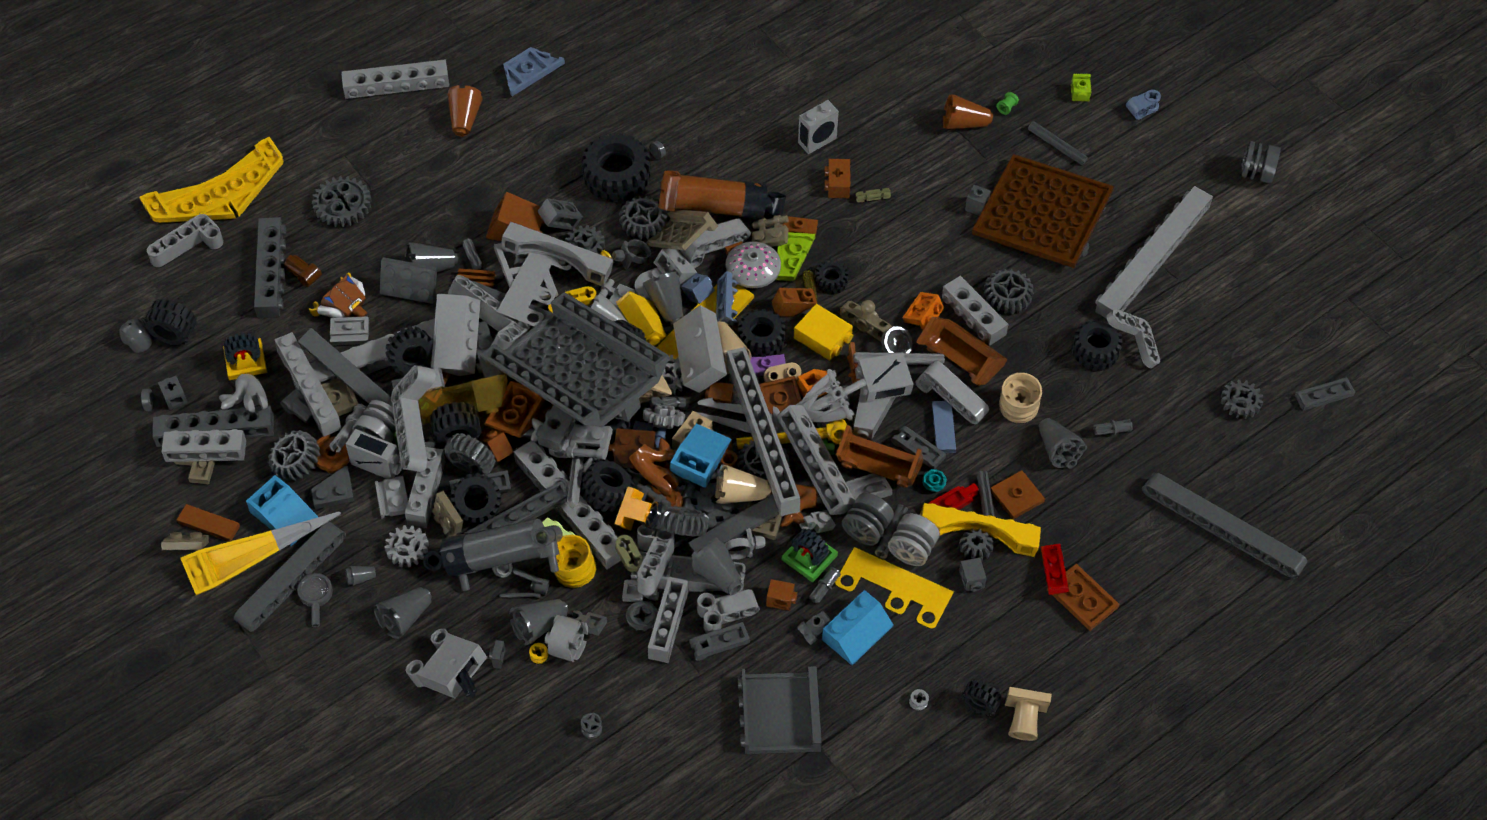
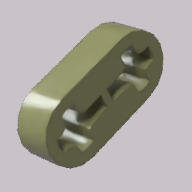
[615,535,643,572]

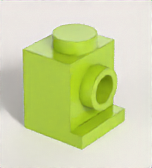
[1071,74,1091,101]

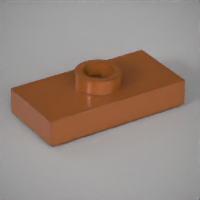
[783,216,818,238]

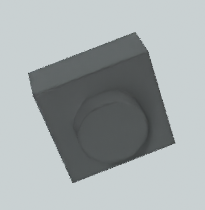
[489,640,505,669]

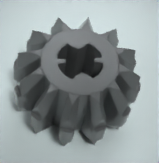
[959,528,993,561]

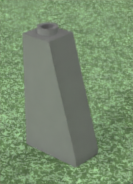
[853,391,896,440]

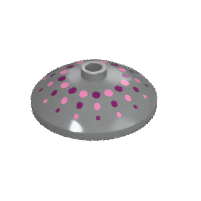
[726,242,781,288]

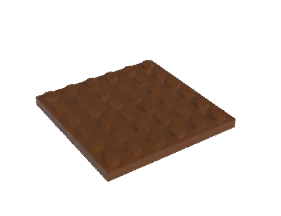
[972,154,1114,268]

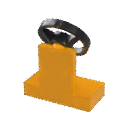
[614,486,662,531]

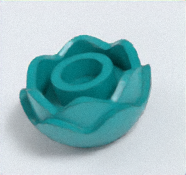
[922,469,947,492]

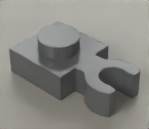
[569,611,607,636]

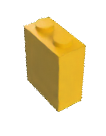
[794,303,853,361]

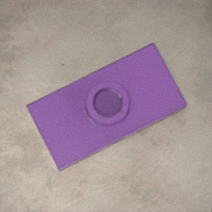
[750,354,786,377]

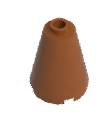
[448,85,483,137]
[943,94,993,129]

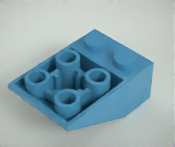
[670,423,731,488]
[246,475,318,546]

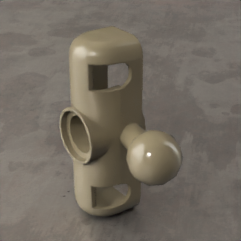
[840,300,892,342]

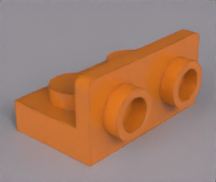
[902,292,944,331]

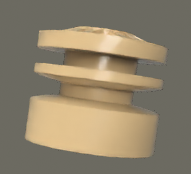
[999,373,1042,423]

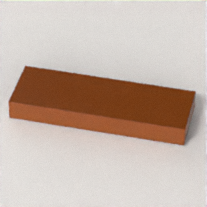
[177,504,240,542]

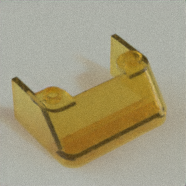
[418,374,508,425]

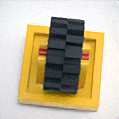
[223,333,267,380]

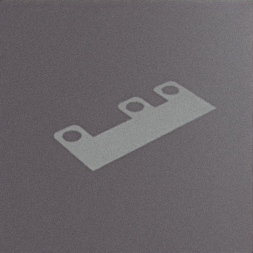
[496,253,572,327]

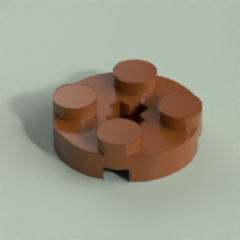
[315,435,350,473]

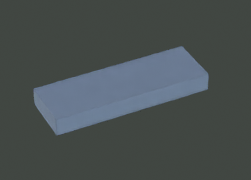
[932,401,956,453]

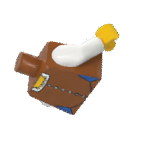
[309,273,368,318]

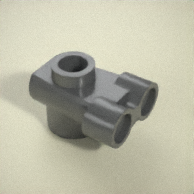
[797,610,831,645]

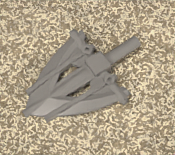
[796,369,867,423]

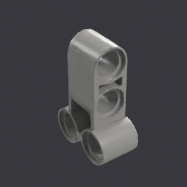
[697,590,760,633]

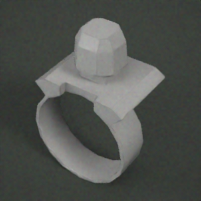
[725,528,765,560]

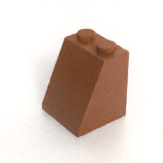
[486,192,545,241]

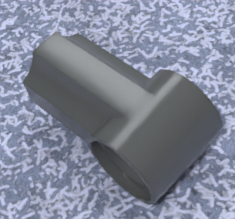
[280,389,315,425]

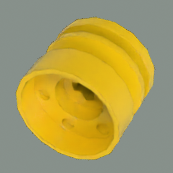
[554,534,596,588]

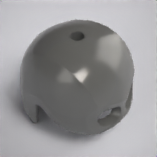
[119,318,153,353]

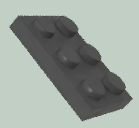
[380,257,437,304]

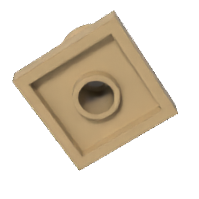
[1005,687,1052,741]

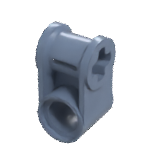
[1126,90,1161,120]

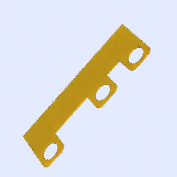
[835,547,954,628]

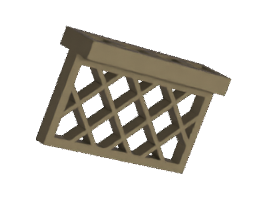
[646,209,718,250]

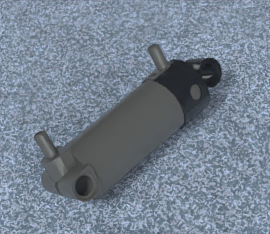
[423,519,563,591]

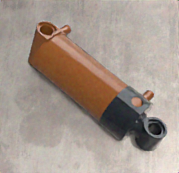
[658,171,786,220]

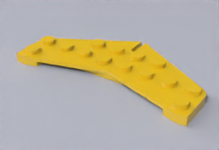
[139,137,284,223]

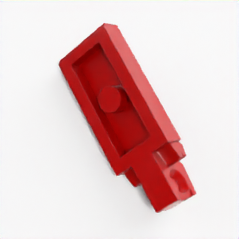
[927,483,979,510]

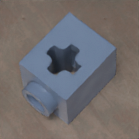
[681,273,715,304]

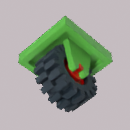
[782,528,838,582]

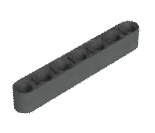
[234,521,346,632]

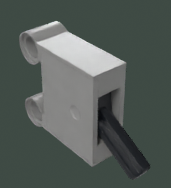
[405,629,487,698]

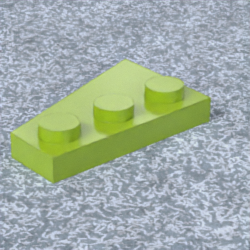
[776,232,815,281]

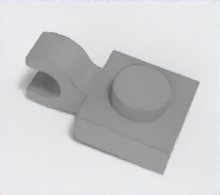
[799,510,836,533]
[622,580,659,602]

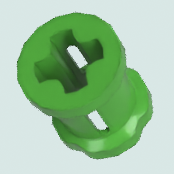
[996,92,1019,115]

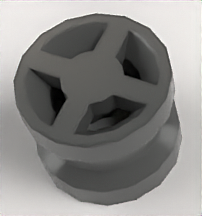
[581,713,602,739]

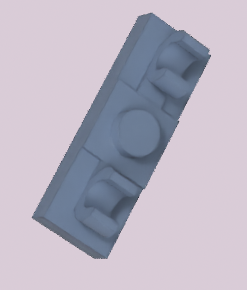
[716,271,738,326]

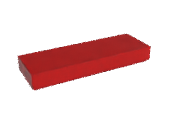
[1041,543,1069,595]

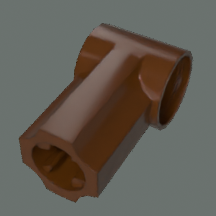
[284,255,322,287]

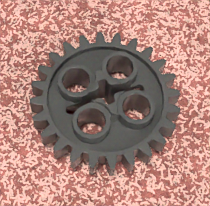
[312,176,372,227]

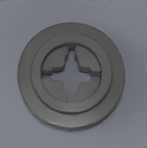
[626,601,658,632]

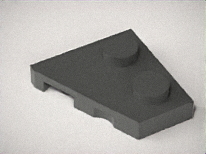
[311,466,354,509]

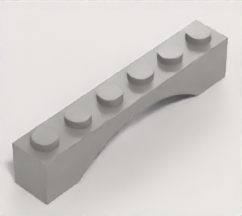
[501,222,613,286]
[275,332,341,437]

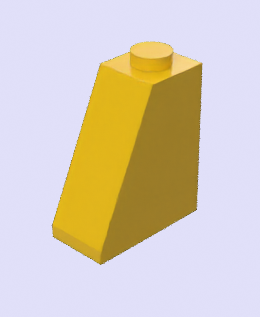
[616,291,666,346]

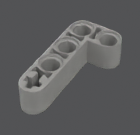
[147,214,223,267]
[680,219,751,268]
[916,360,989,425]
[637,524,674,595]

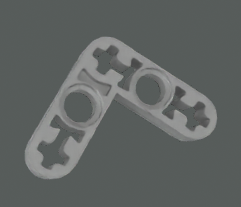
[1106,309,1160,368]

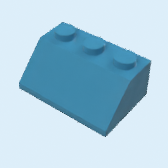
[822,590,893,665]

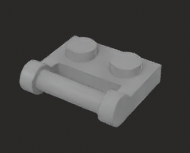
[566,424,613,460]

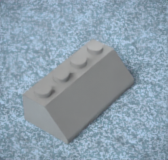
[431,294,481,376]

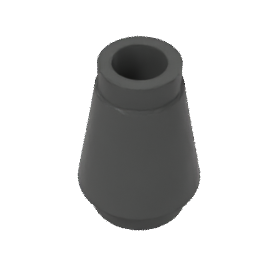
[345,566,376,586]

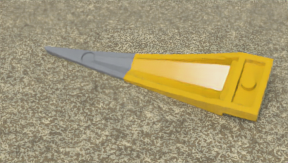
[180,512,341,595]

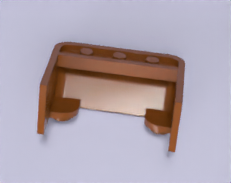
[916,317,1007,386]
[836,425,923,488]

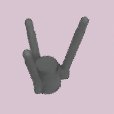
[499,568,550,599]

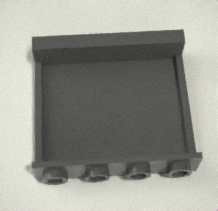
[738,666,822,754]

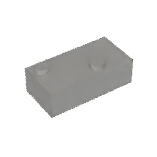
[673,305,727,393]

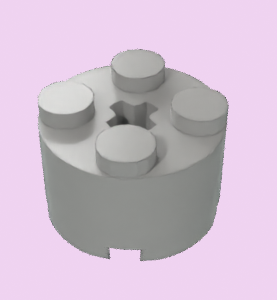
[545,615,588,662]

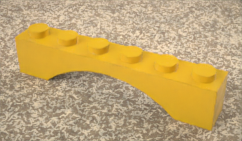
[920,503,1041,557]

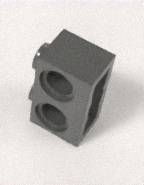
[537,198,583,230]

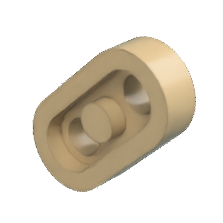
[763,362,801,382]

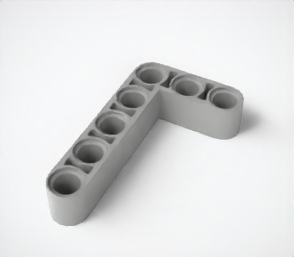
[448,275,531,350]
[391,365,436,472]

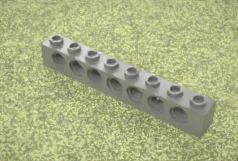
[514,441,627,569]

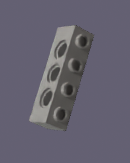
[942,275,1008,346]
[161,429,246,462]
[405,447,446,528]
[648,577,688,663]

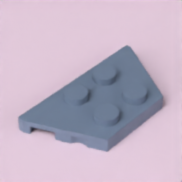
[503,47,565,96]

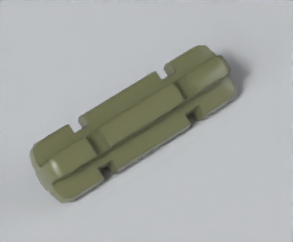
[855,188,891,202]

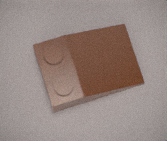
[485,381,546,438]

